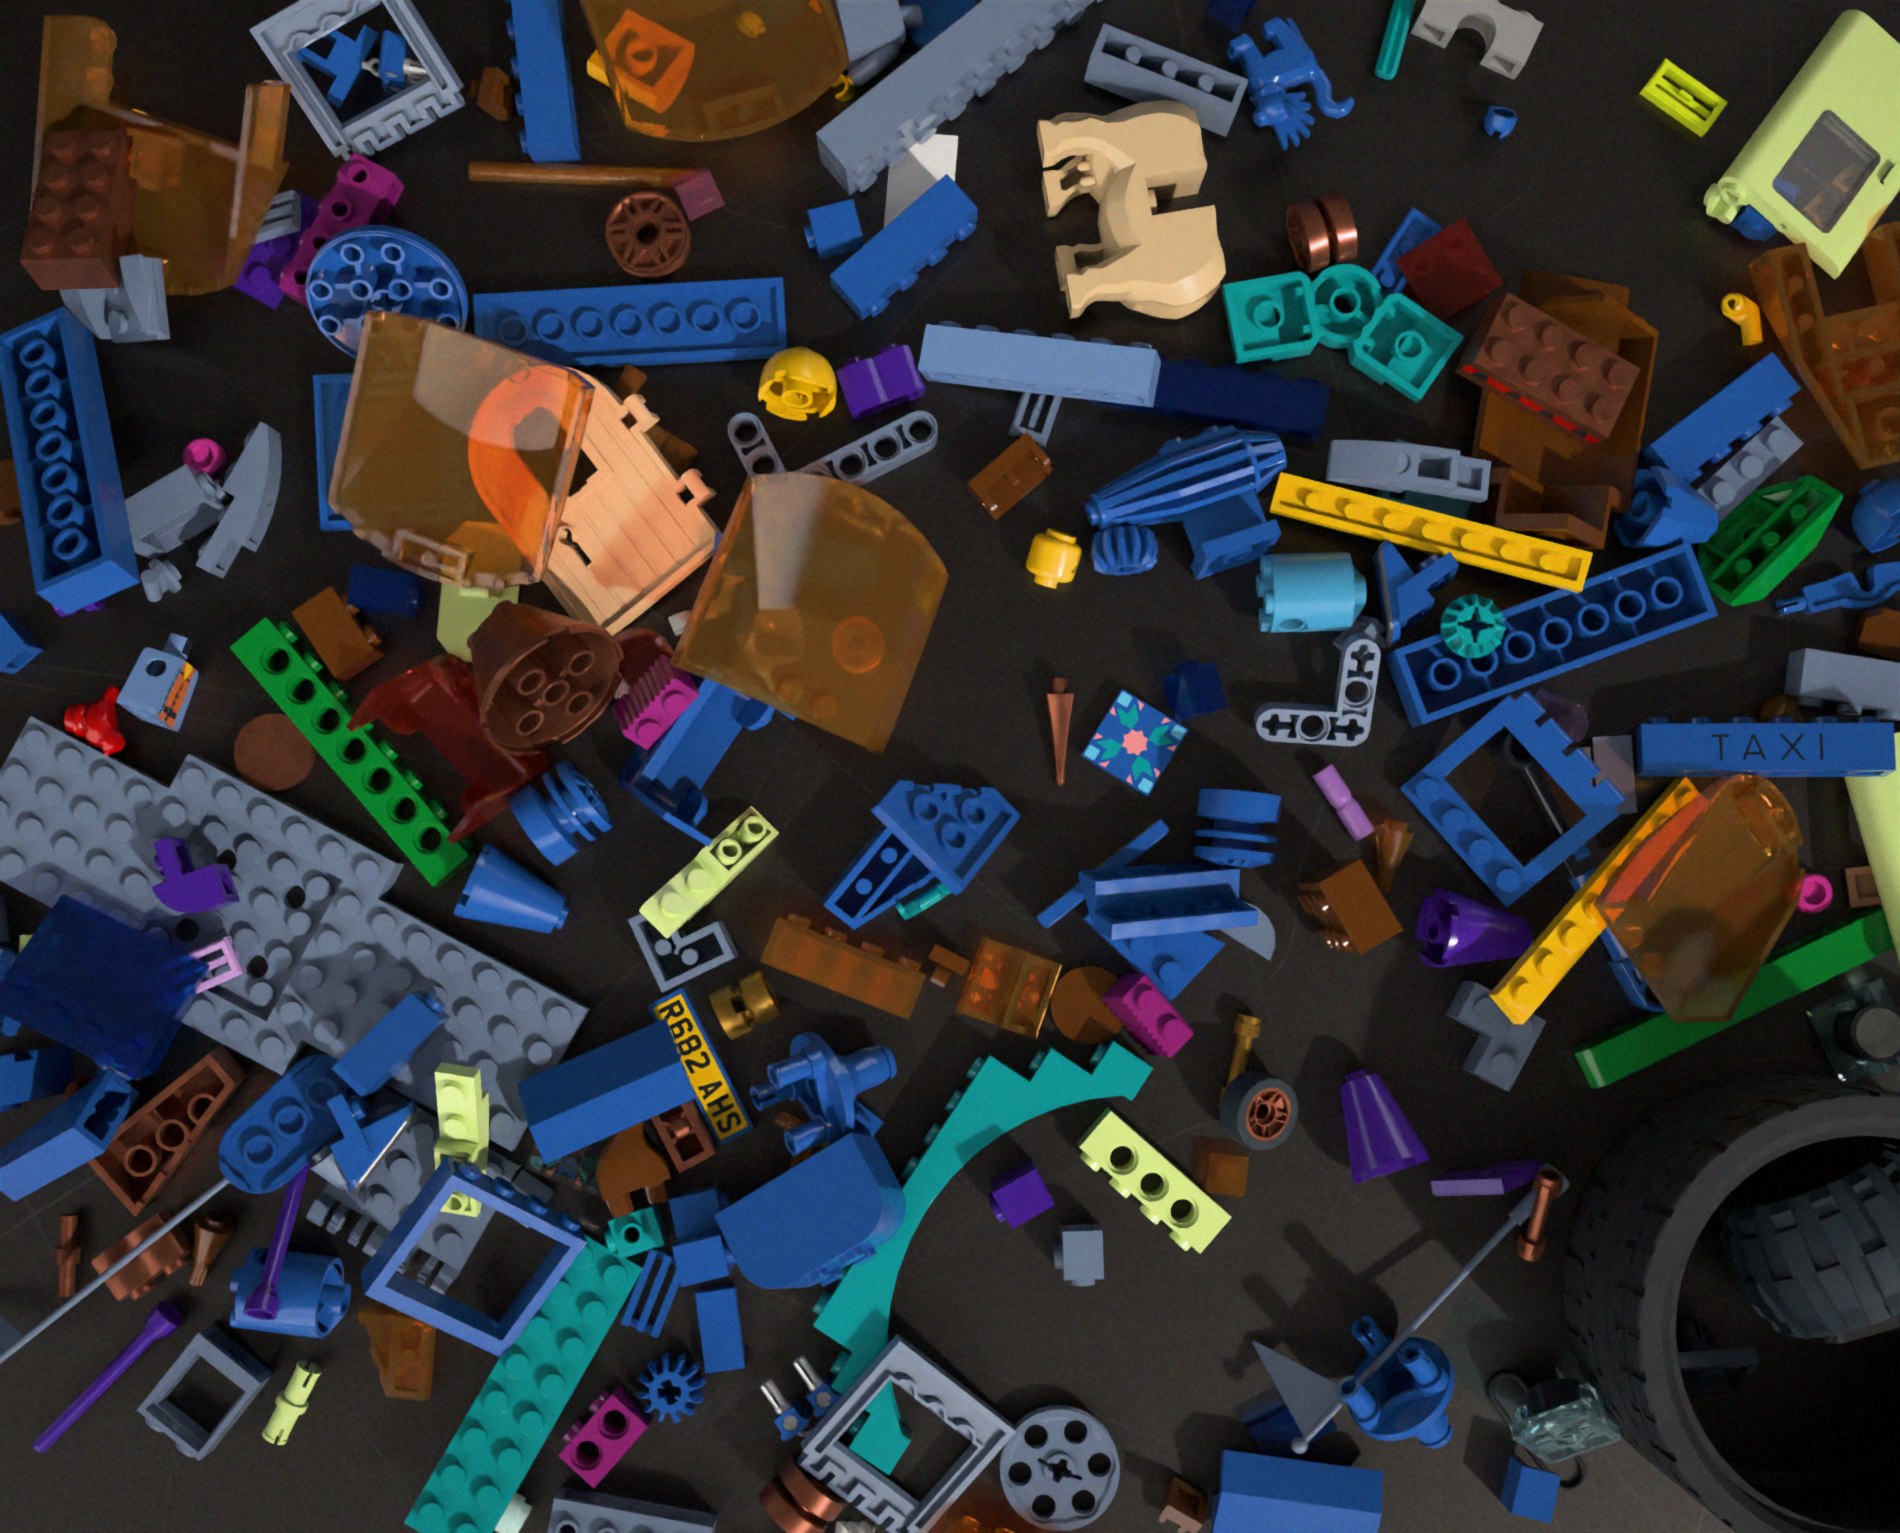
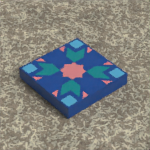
[1081,689,1188,797]

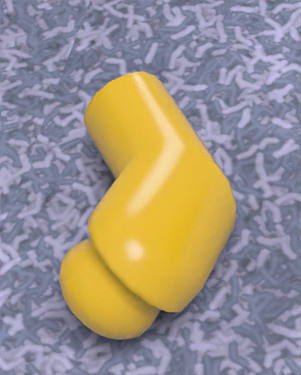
[1721,293,1763,345]

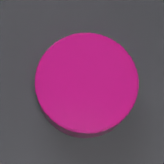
[183,438,226,478]
[1788,874,1833,913]

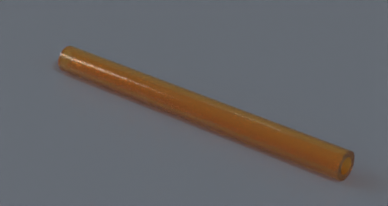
[469,161,702,189]

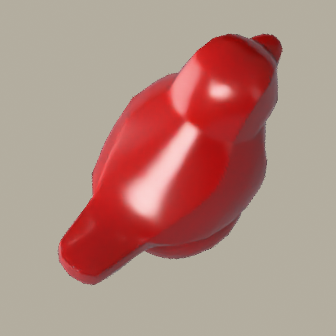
[64,686,125,756]

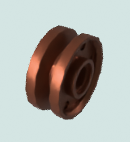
[605,191,691,281]

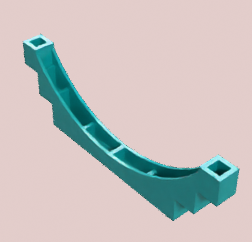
[812,1039,1153,1475]

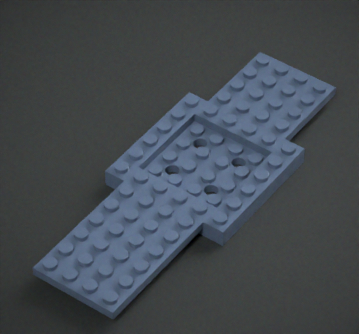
[0,716,590,1151]

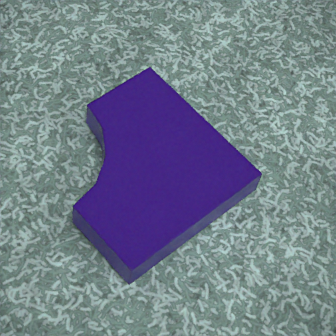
[1431,1160,1542,1196]

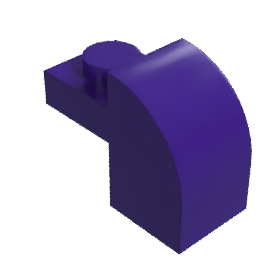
[152,837,240,913]

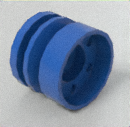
[508,760,614,866]
[1193,788,1282,868]

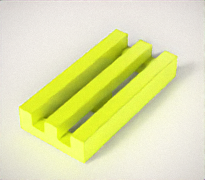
[1639,58,1728,137]

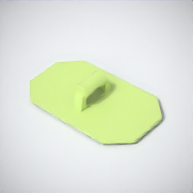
[437,521,523,662]

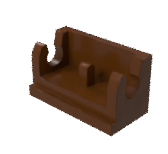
[967,432,1054,522]

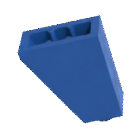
[331,990,450,1097]

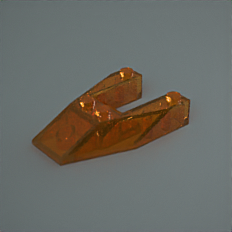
[1749,221,1900,470]

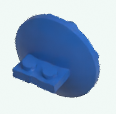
[306,225,469,370]

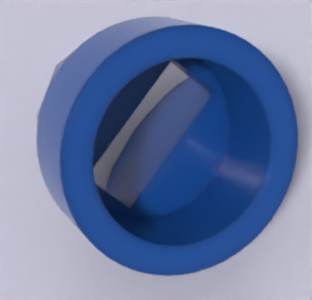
[1484,105,1518,139]

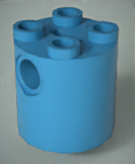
[1256,552,1367,633]

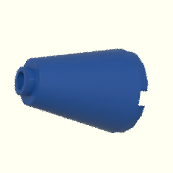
[453,842,570,934]

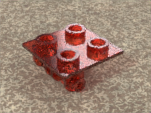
[1395,217,1504,321]

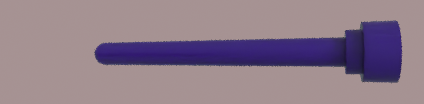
[243,1161,311,1320]
[33,1301,183,1452]

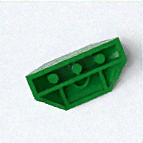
[1697,475,1843,607]

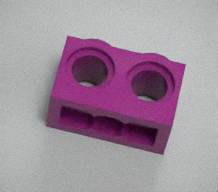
[558,1384,654,1488]

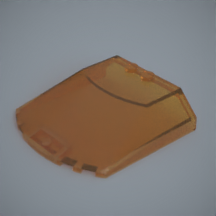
[579,0,850,142]
[327,309,596,589]
[670,472,949,756]

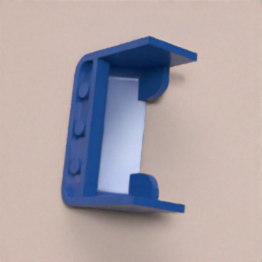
[618,655,798,847]

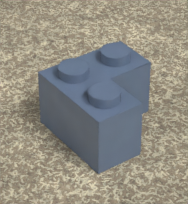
[628,914,739,992]
[1446,980,1547,1092]

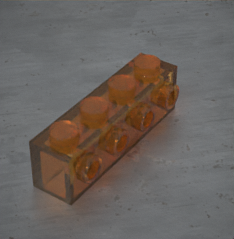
[760,912,927,1020]

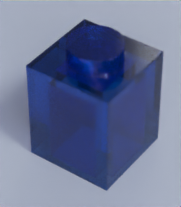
[1162,659,1228,723]

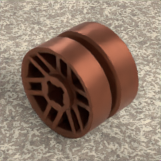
[1286,190,1358,274]
[759,1453,847,1533]

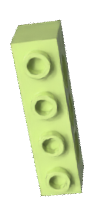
[1077,1107,1232,1254]

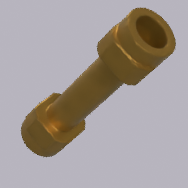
[1218,1013,1261,1107]

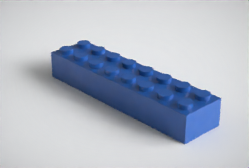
[0,306,140,614]
[1384,542,1719,728]

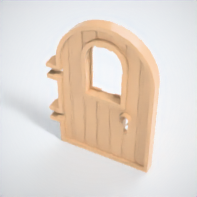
[469,365,721,637]

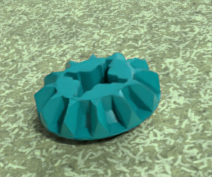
[1440,594,1507,658]

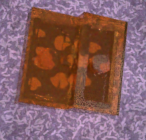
[956,937,1062,1039]

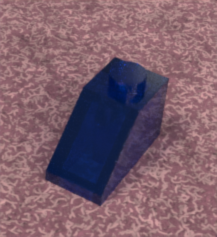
[347,564,424,619]

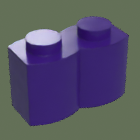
[836,343,925,421]

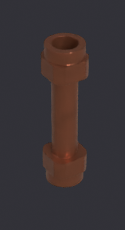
[1517,1168,1563,1262]

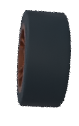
[1219,1070,1298,1151]

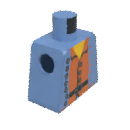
[116,633,199,732]

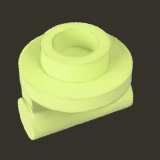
[1703,183,1742,224]

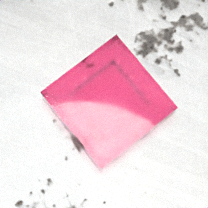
[672,166,725,221]

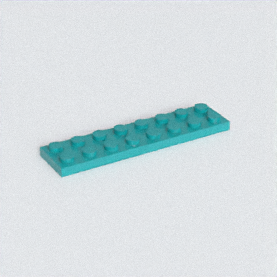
[404,1232,643,1533]

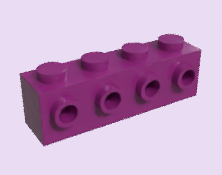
[278,152,405,308]

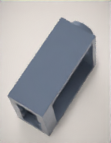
[125,464,232,560]
[137,1324,274,1461]

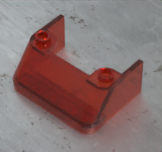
[346,653,549,844]

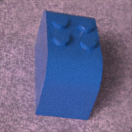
[714,1133,906,1289]

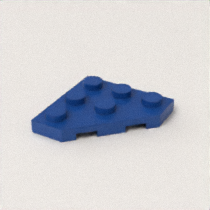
[870,780,1021,895]

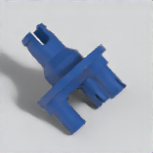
[750,1032,897,1156]
[1336,1316,1455,1449]

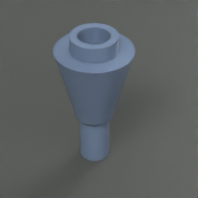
[310,1141,375,1210]

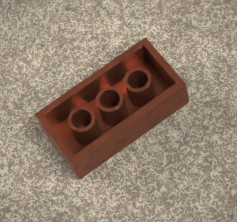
[20,129,144,290]

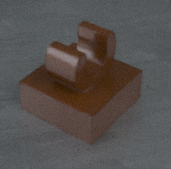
[467,67,518,121]
[928,943,970,988]
[1159,1476,1209,1533]

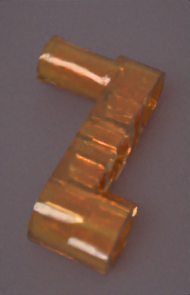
[612,364,698,479]

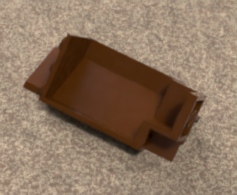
[1471,270,1659,551]

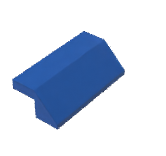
[1079,860,1258,940]
[517,1018,697,1164]
[1211,1450,1383,1533]

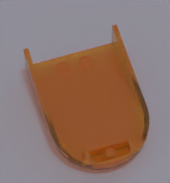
[1593,773,1805,1023]

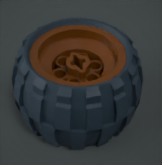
[1718,1142,1900,1339]

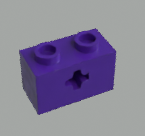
[988,1158,1055,1229]

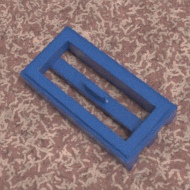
[621,1247,680,1338]

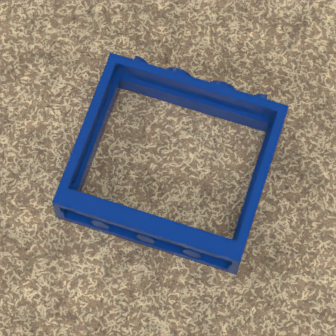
[361,1155,587,1357]

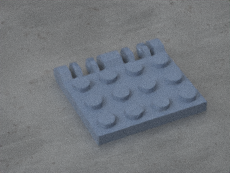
[306,1086,522,1295]

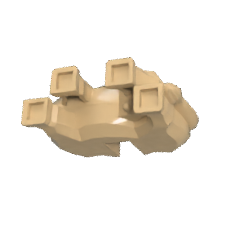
[1037,99,1226,320]

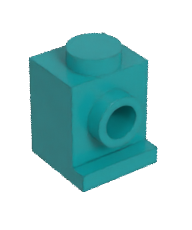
[604,1203,670,1259]

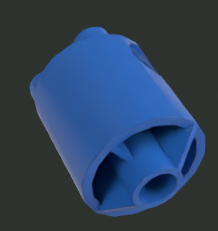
[230,1247,351,1339]

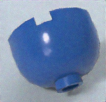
[1851,477,1900,553]

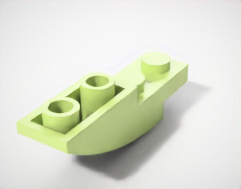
[639,806,779,939]
[434,1062,489,1217]

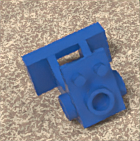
[288,4,379,108]

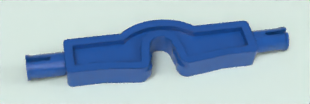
[1776,561,1900,616]

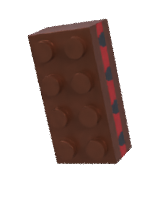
[1455,292,1641,446]

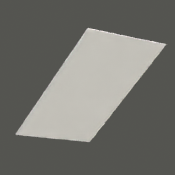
[884,134,958,228]

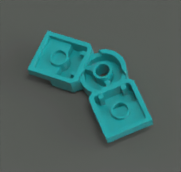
[1221,264,1464,403]

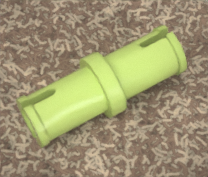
[262,1360,322,1445]

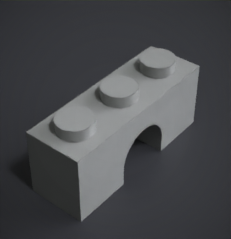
[1410,0,1544,80]

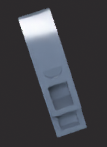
[196,421,282,578]
[1326,440,1491,503]

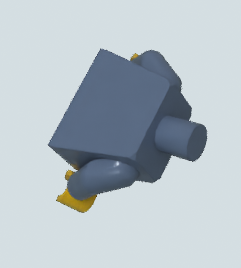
[810,0,922,102]

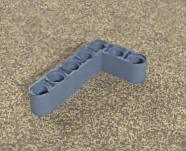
[727,410,938,523]

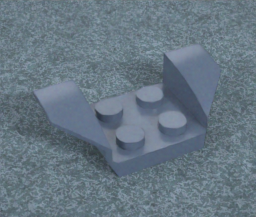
[59,254,170,343]

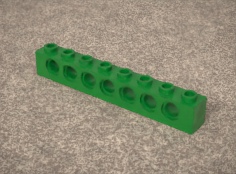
[229,617,478,887]

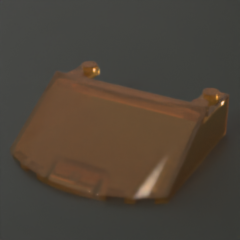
[30,14,291,296]

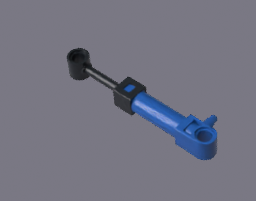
[1493,731,1690,1012]

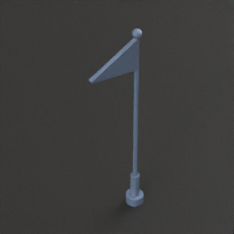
[1252,1163,1570,1454]
[0,1177,230,1364]

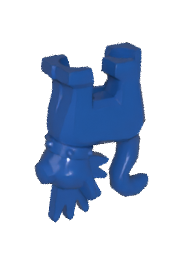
[1225,17,1354,151]

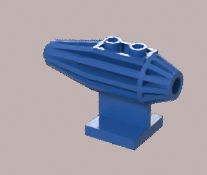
[1085,425,1287,580]

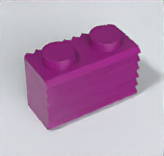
[612,654,700,750]
[1102,972,1194,1057]

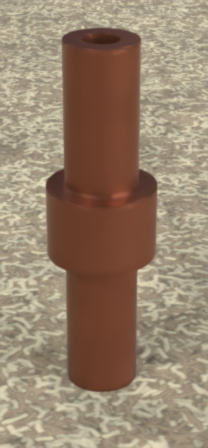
[54,1214,81,1297]

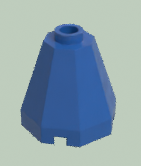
[1613,466,1719,550]

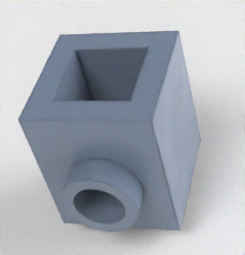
[1053,1224,1104,1286]

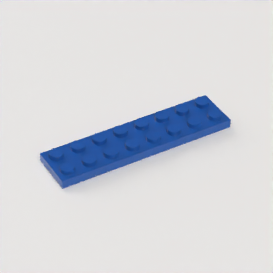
[473,277,788,375]

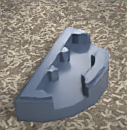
[1218,901,1275,960]

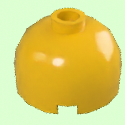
[758,346,837,421]

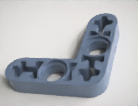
[1254,633,1381,746]

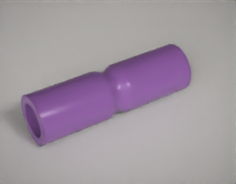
[1312,764,1375,842]

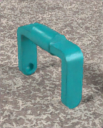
[894,882,952,920]

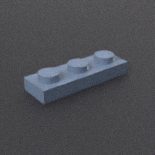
[1695,416,1804,522]

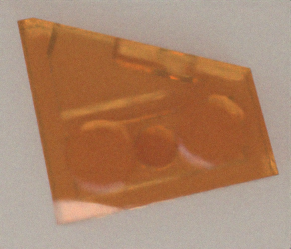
[358,1309,436,1401]

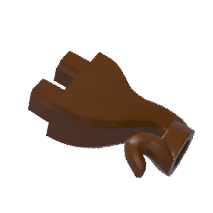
[594,1122,671,1218]

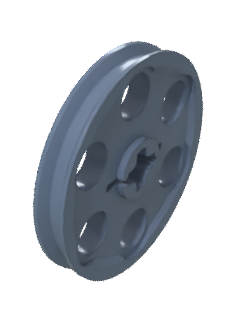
[1000,1405,1120,1531]

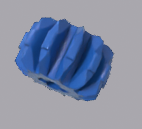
[1091,525,1158,576]
[637,1352,706,1423]

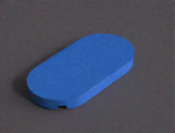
[218,1054,349,1194]

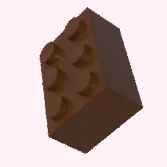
[1297,858,1403,955]

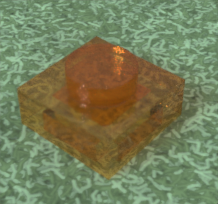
[1204,1151,1249,1197]

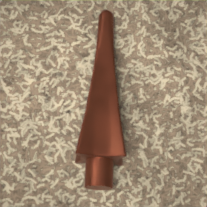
[1045,678,1074,786]

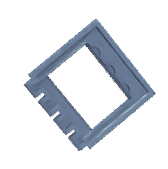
[249,0,465,161]
[797,1334,1016,1533]

